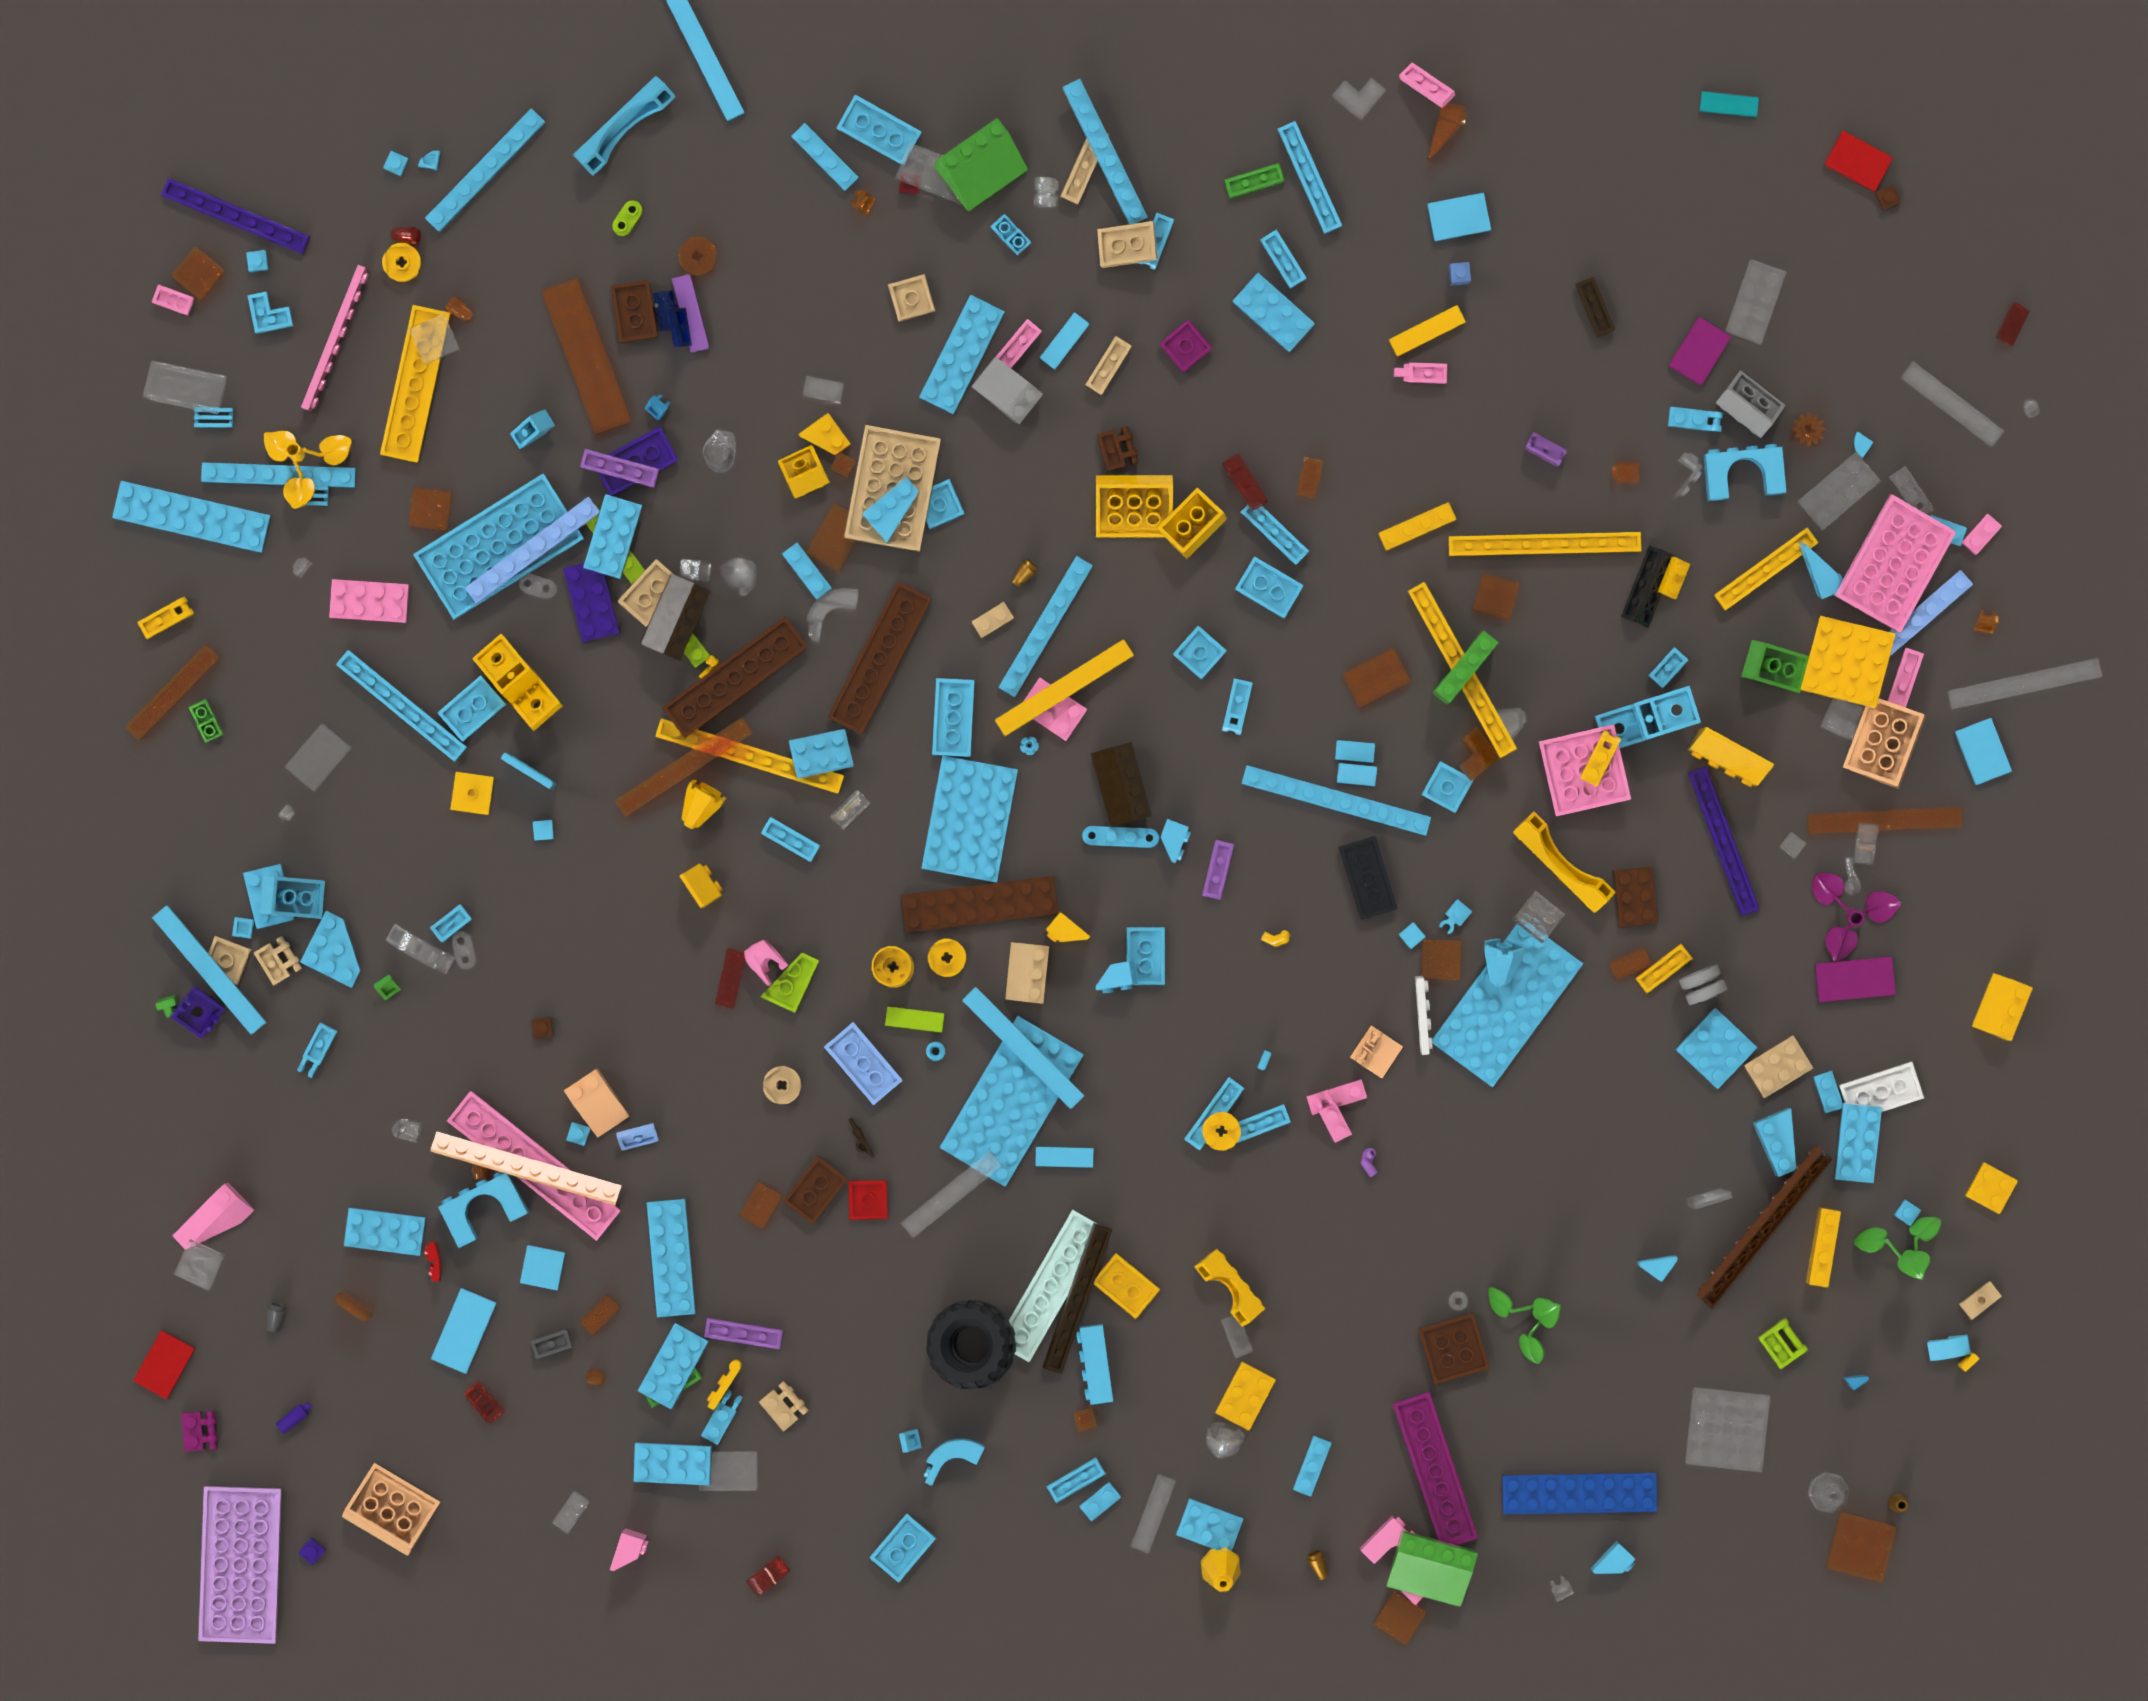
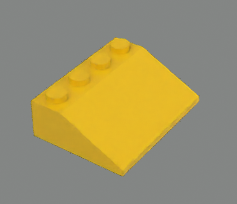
[1096,475,1173,537]
[1688,727,1774,787]

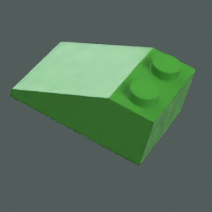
[1741,640,1809,693]

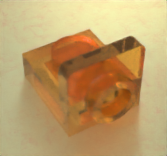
[1611,461,1639,482]

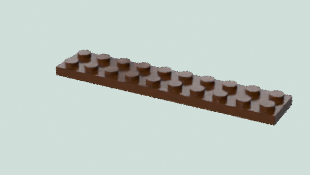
[1697,1145,1832,1308]

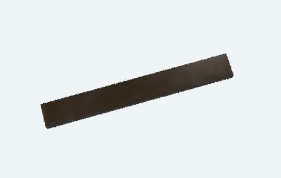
[1042,1223,1112,1374]

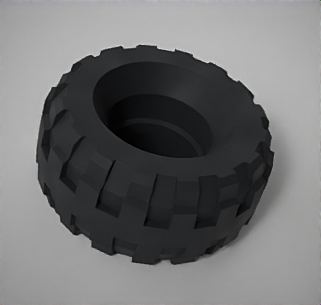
[926,1300,1017,1390]

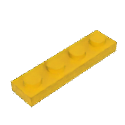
[1378,502,1456,551]

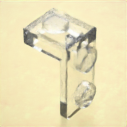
[1674,452,1703,498]

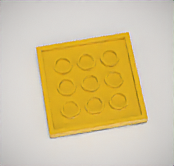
[1801,616,1896,709]

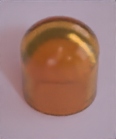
[586,1368,605,1387]

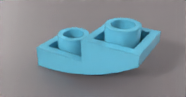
[990,214,1031,255]
[1927,1334,1971,1361]

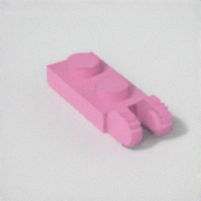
[1313,1090,1352,1143]

